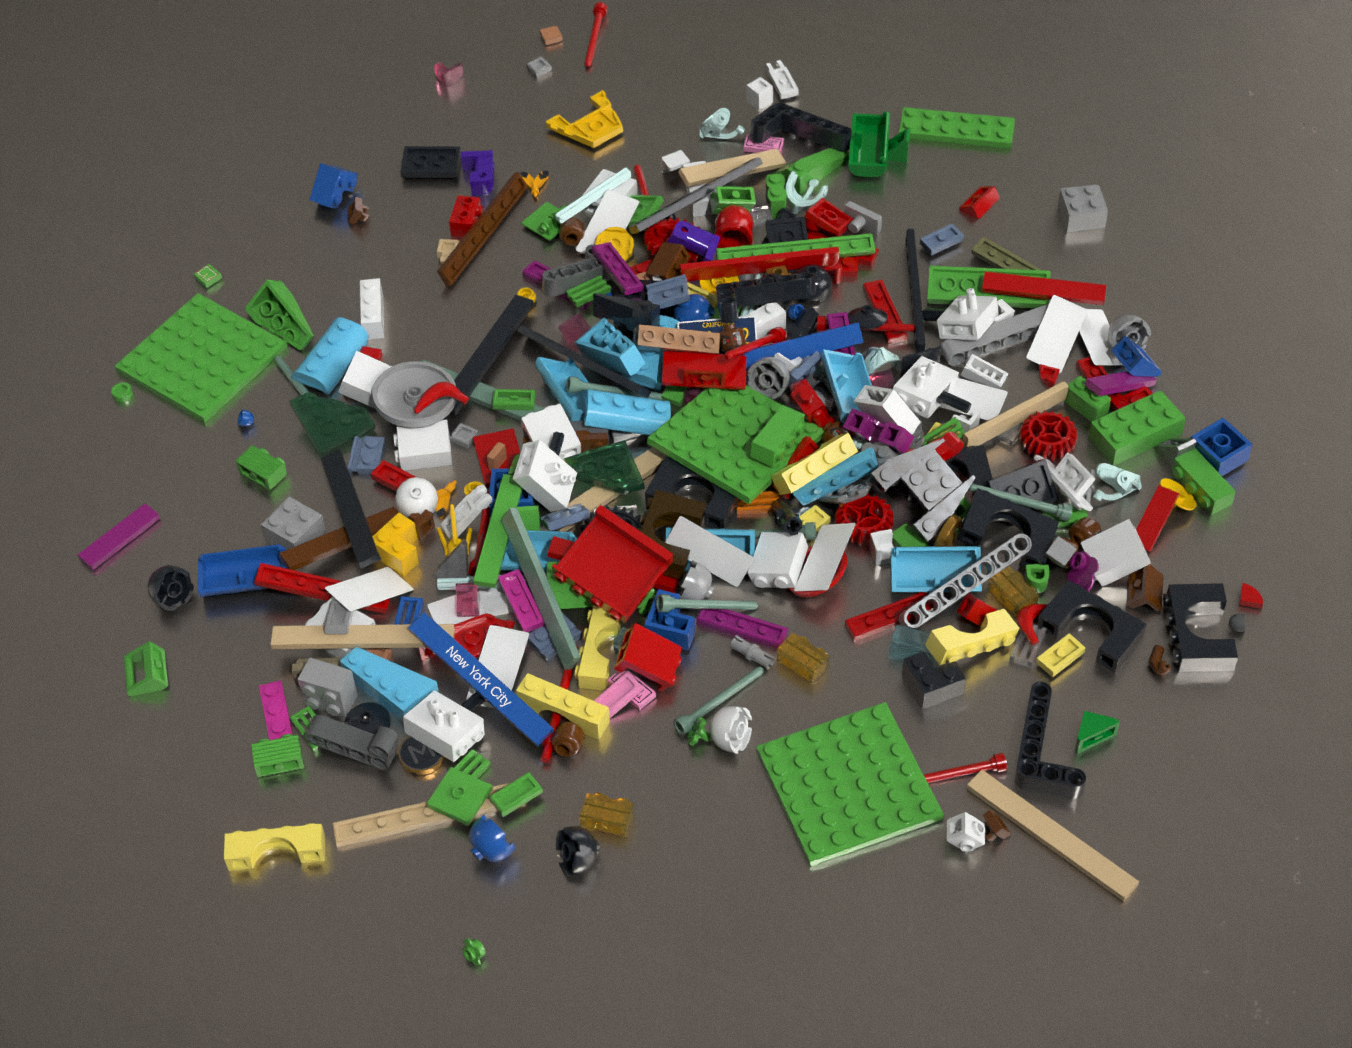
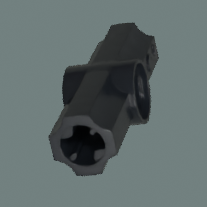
[786,307,819,340]
[772,498,803,536]

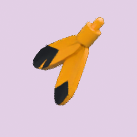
[520,170,549,197]
[436,480,457,519]

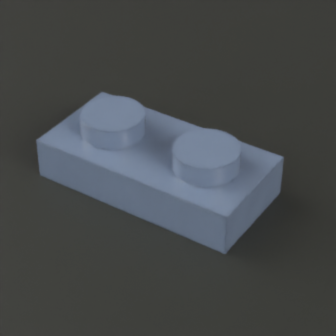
[920,224,964,256]

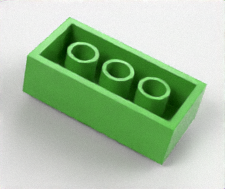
[1088,390,1186,466]

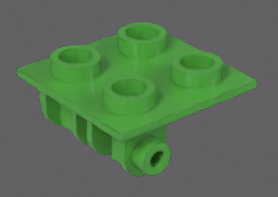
[521,202,567,241]

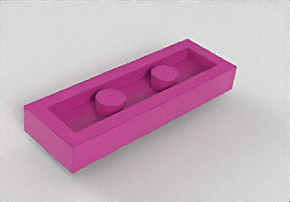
[498,569,545,632]
[259,680,293,740]

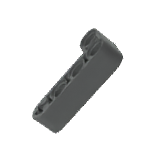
[541,244,611,297]
[304,715,398,770]

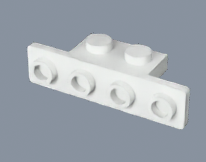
[1034,453,1095,511]

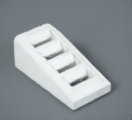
[960,354,1009,389]

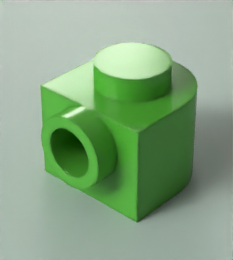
[1024,564,1049,593]

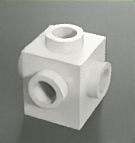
[947,812,985,852]

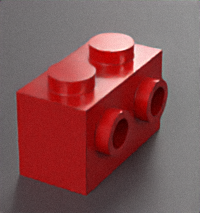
[449,195,484,237]

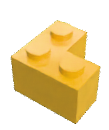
[373,513,419,577]

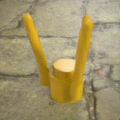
[437,504,472,557]

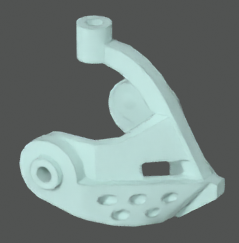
[700,108,746,139]
[786,171,828,214]
[862,347,901,377]
[1093,463,1142,501]

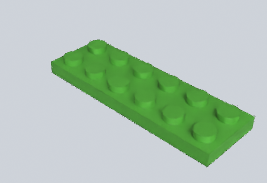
[899,107,1015,149]
[927,266,1051,308]

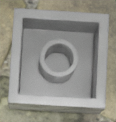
[1058,184,1108,232]
[261,496,326,550]
[297,658,358,718]

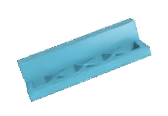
[793,447,879,506]

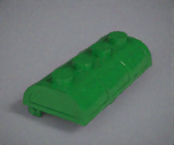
[848,111,890,177]

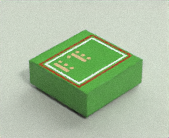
[194,264,222,288]

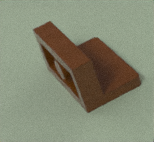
[647,242,691,281]
[1127,564,1164,612]

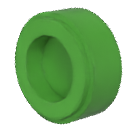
[111,382,133,402]

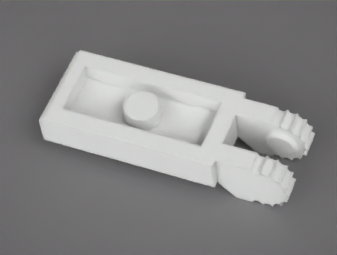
[765,60,799,99]
[441,485,493,540]

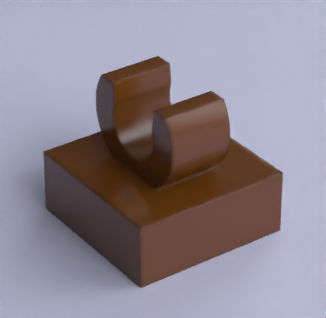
[348,196,369,225]
[408,509,435,540]
[983,810,1011,842]

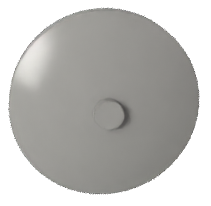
[372,361,457,428]

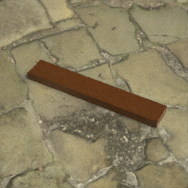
[279,506,399,570]

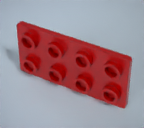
[662,351,746,390]

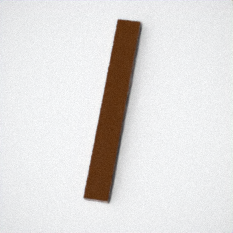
[437,172,528,286]

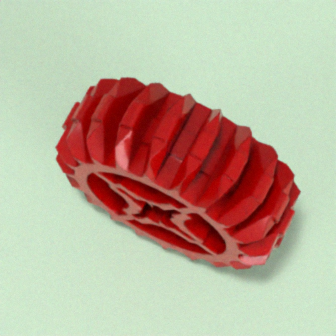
[1020,409,1078,462]
[835,493,894,547]

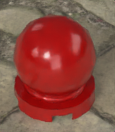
[714,205,754,249]

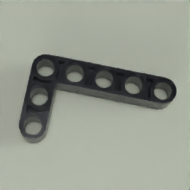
[750,103,852,151]
[716,273,816,323]
[1015,681,1086,799]

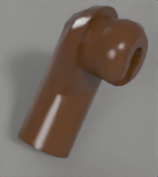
[1148,645,1171,676]

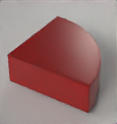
[1039,364,1060,388]
[1239,583,1263,609]

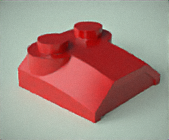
[804,198,854,237]

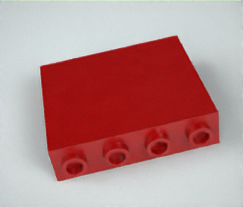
[552,505,673,623]

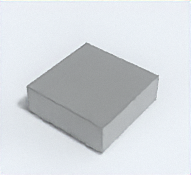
[526,56,552,78]
[450,423,479,449]
[1045,536,1077,568]

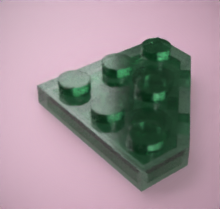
[289,392,376,455]
[564,440,645,495]

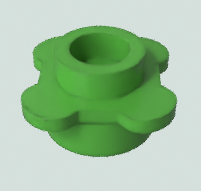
[462,938,485,966]

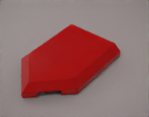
[454,613,515,658]

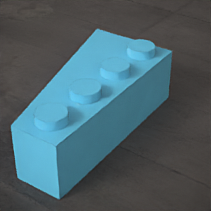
[575,318,645,376]
[340,647,439,723]

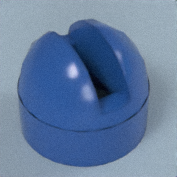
[787,304,804,320]
[237,409,254,427]

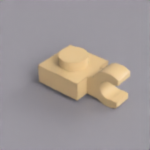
[437,239,459,264]

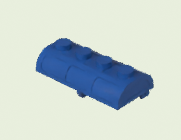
[198,544,287,598]

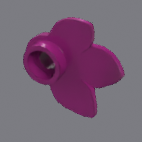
[1067,551,1099,591]

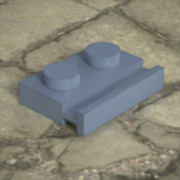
[646,274,690,309]
[786,351,822,394]
[348,436,386,474]
[540,503,590,531]
[527,613,582,661]

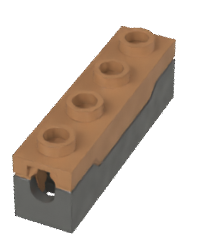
[633,324,720,354]

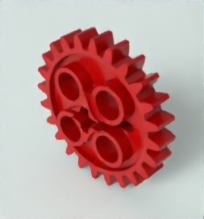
[644,217,702,263]

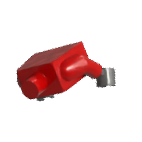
[790,373,840,428]

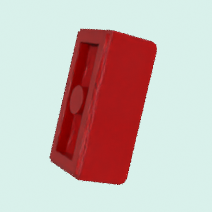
[959,186,999,219]

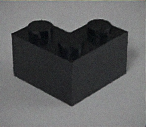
[902,651,966,710]

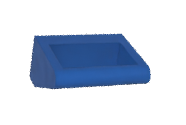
[1111,336,1162,377]

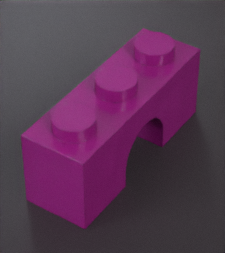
[843,408,914,454]

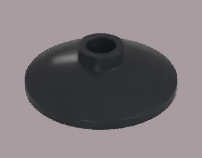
[847,305,887,329]
[344,702,391,735]

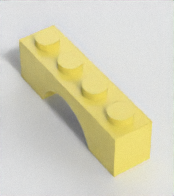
[771,433,858,495]
[575,606,621,691]
[925,609,1019,665]
[516,673,610,740]
[224,823,325,871]

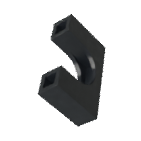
[899,445,992,507]
[645,456,741,529]
[957,488,1059,568]
[1037,580,1147,673]
[1163,583,1238,672]

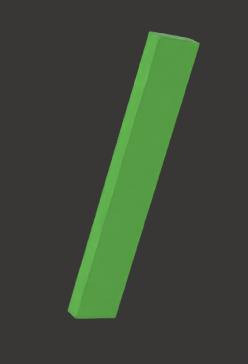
[473,474,523,588]

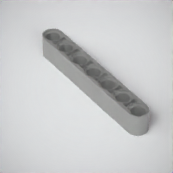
[940,304,1049,366]
[899,534,1032,630]

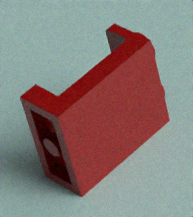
[614,623,682,692]

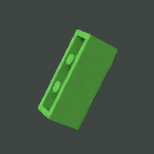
[750,405,806,467]
[1171,448,1236,515]

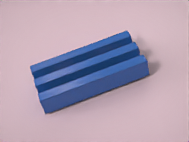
[394,596,424,625]

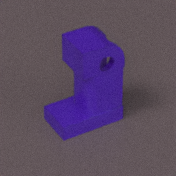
[461,150,495,196]
[667,221,720,262]

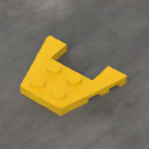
[545,90,623,148]

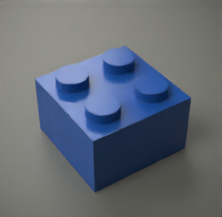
[1191,418,1253,476]

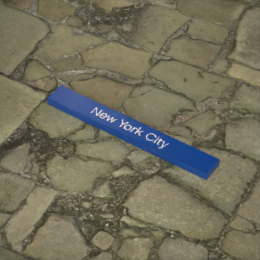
[408,612,554,747]

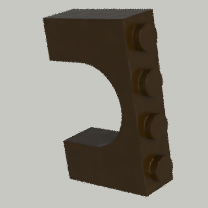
[637,490,707,580]

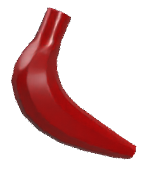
[414,382,470,414]
[1017,604,1048,646]

